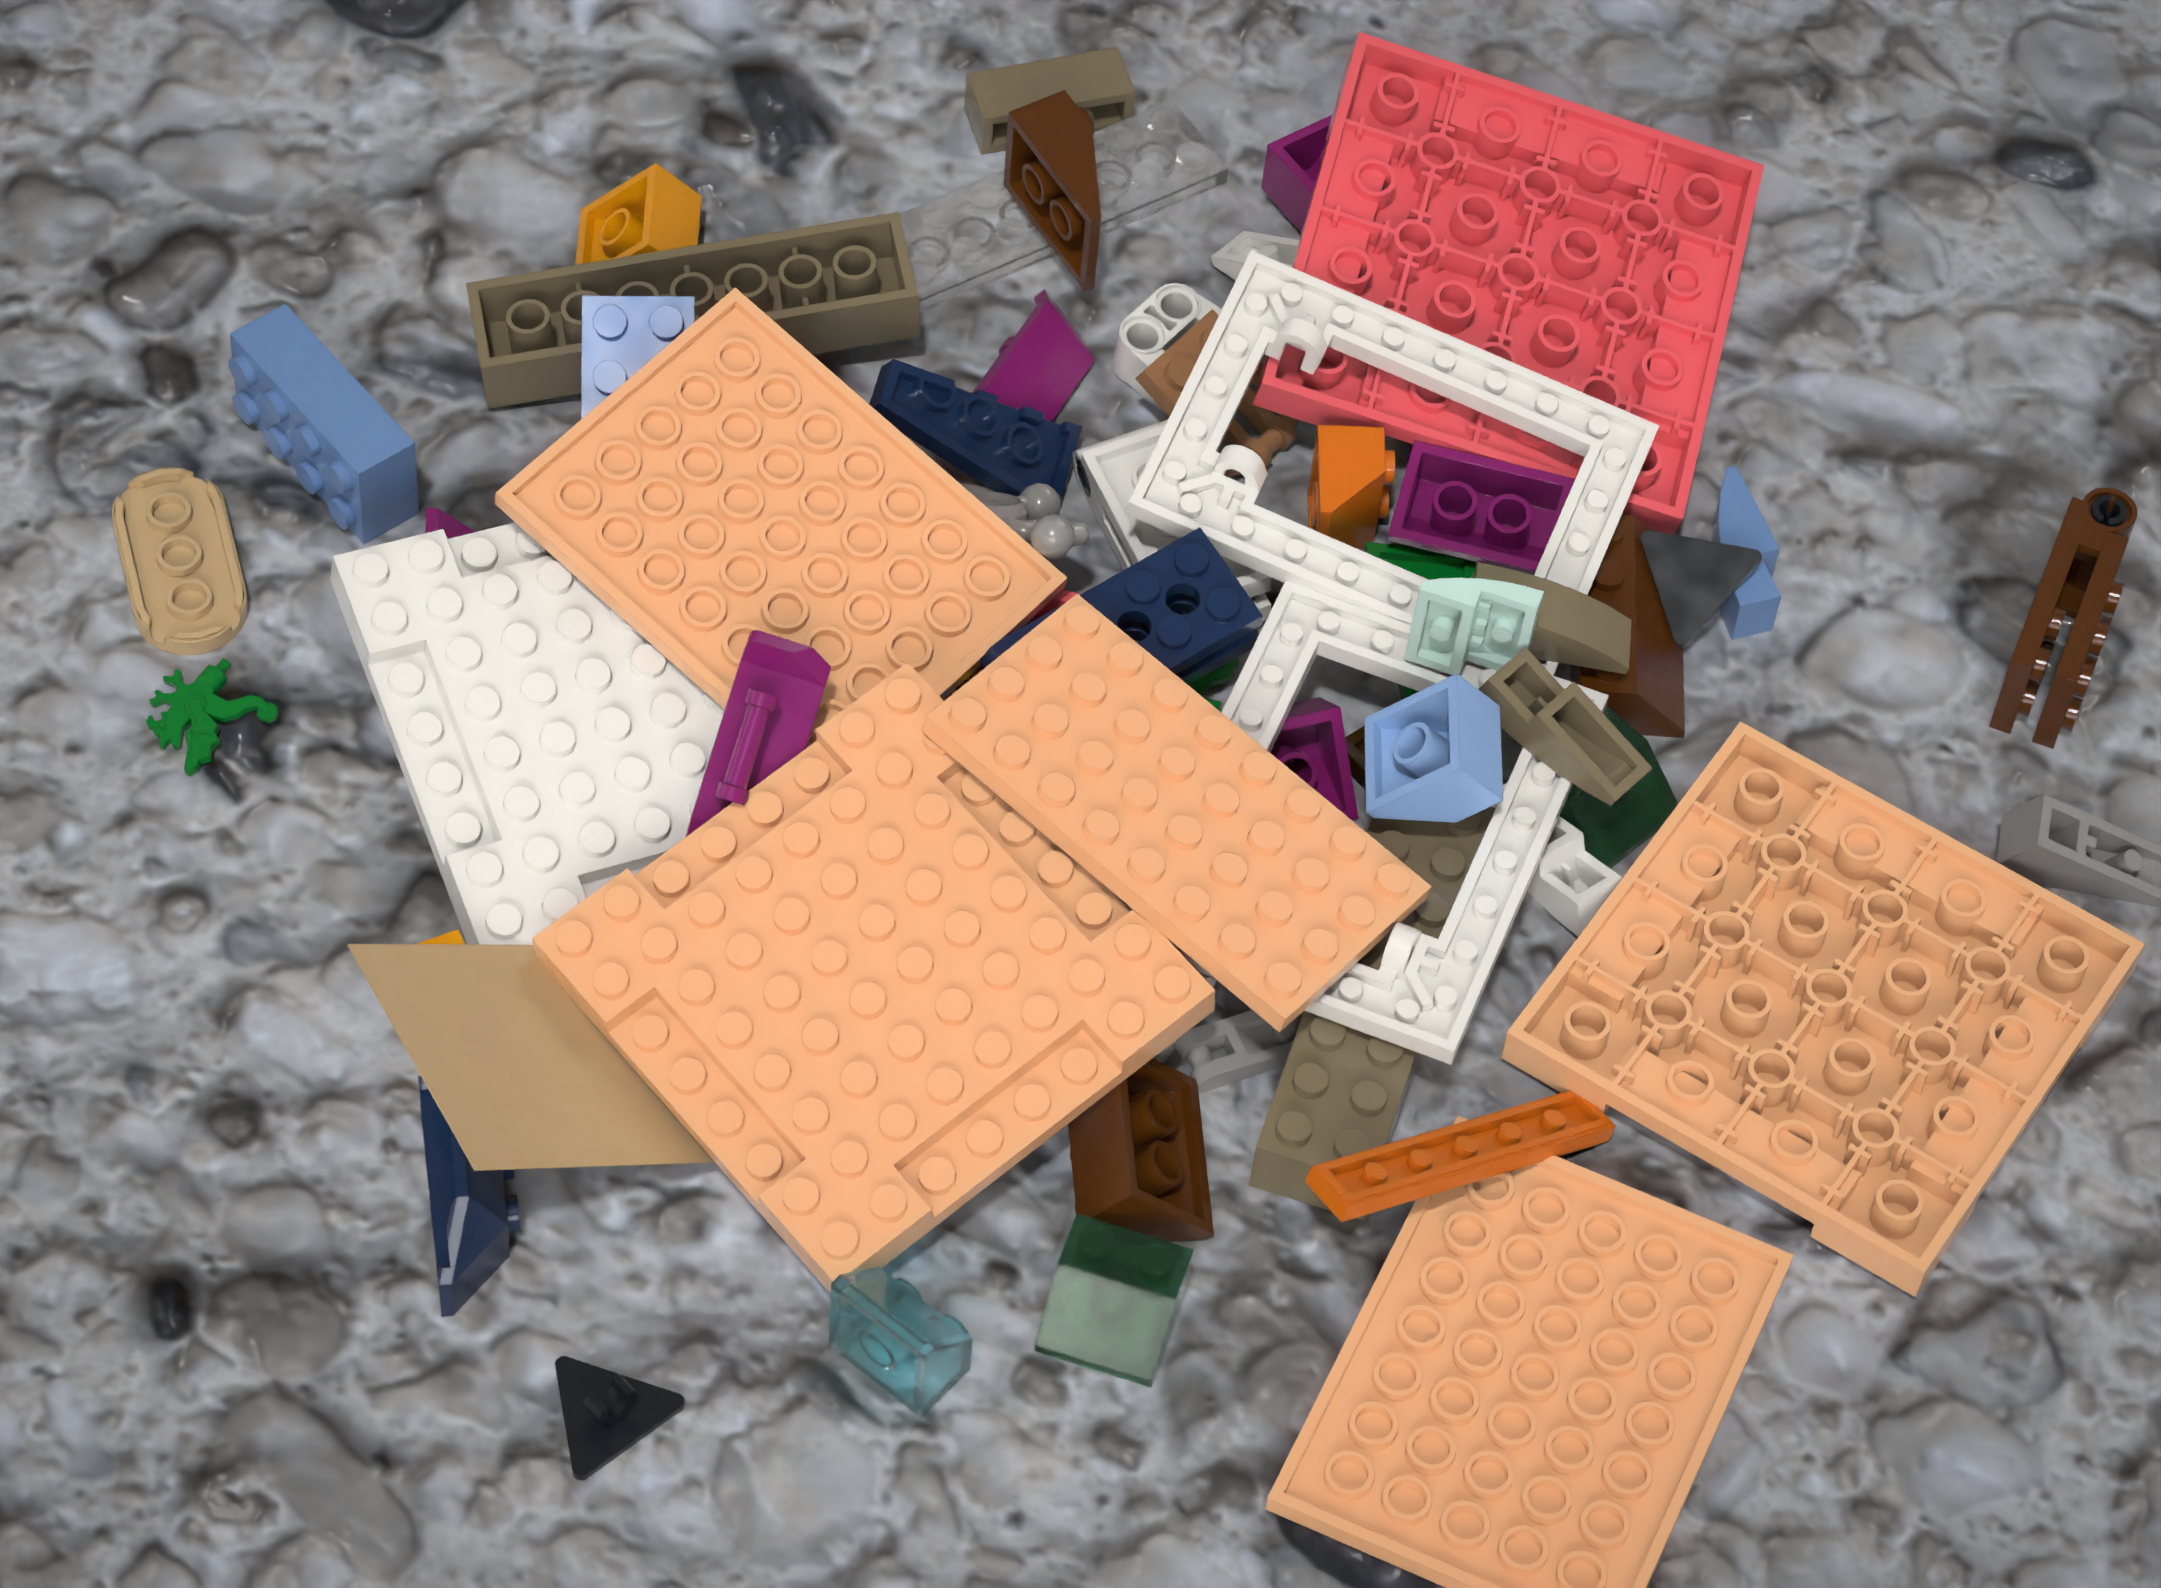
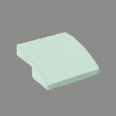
[1404,577,1544,675]

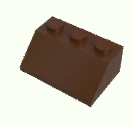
[1068,1058,1214,1245]

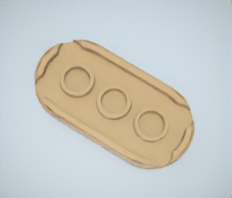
[112,467,248,655]

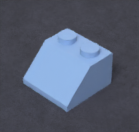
[1364,673,1503,823]

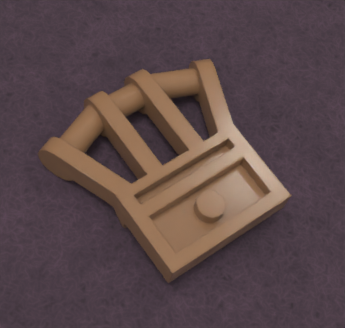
[1135,309,1299,478]

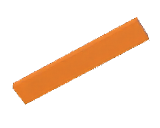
[1305,1091,1616,1222]

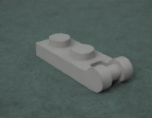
[1175,1010,1304,1094]

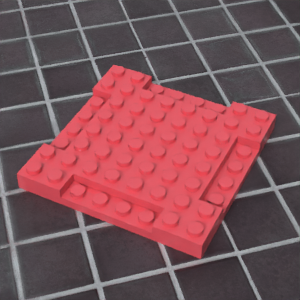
[1252,32,1764,534]

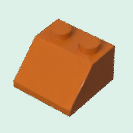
[1307,425,1395,550]

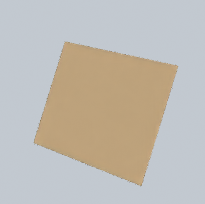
[347,944,715,1171]

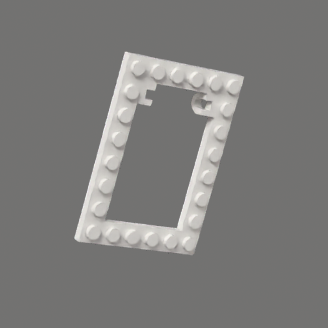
[1125,250,1660,675]
[1127,580,1609,1065]

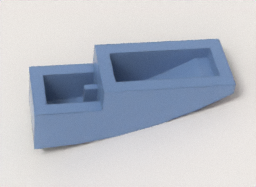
[1711,466,1781,640]

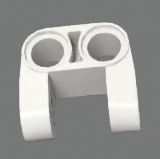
[1112,283,1222,413]

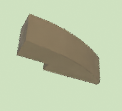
[1471,562,1632,674]
[1478,647,1652,805]

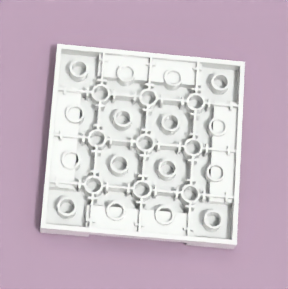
[330,523,724,945]

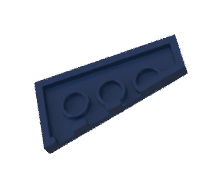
[869,359,1082,500]

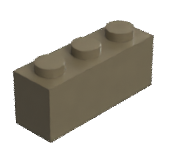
[964,47,1136,155]

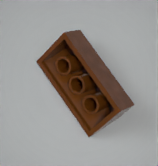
[1570,514,1685,738]

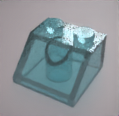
[828,1267,973,1418]

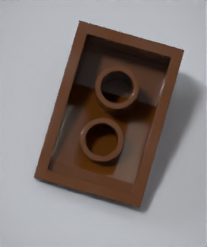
[1003,90,1101,292]

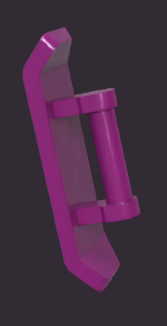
[972,289,1095,421]
[685,630,831,837]

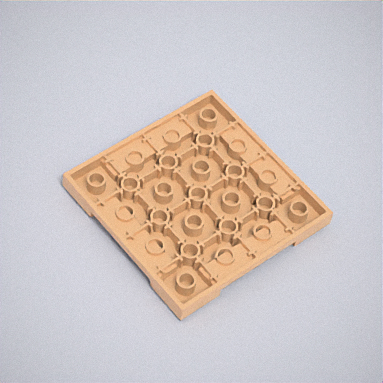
[532,662,1215,1302]
[1501,721,2145,1297]

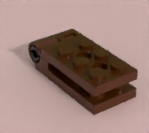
[1989,487,2138,749]

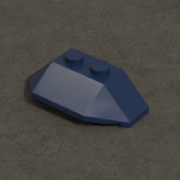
[418,1076,520,1317]

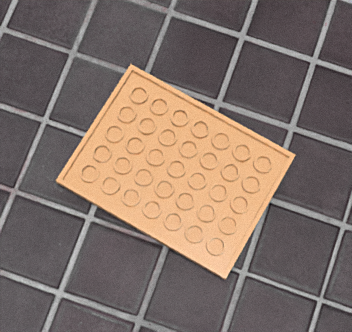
[495,288,1068,748]
[1265,1115,1794,1588]

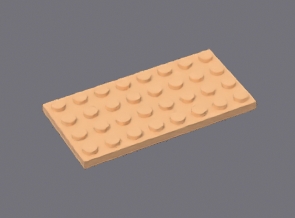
[921,594,1432,1033]

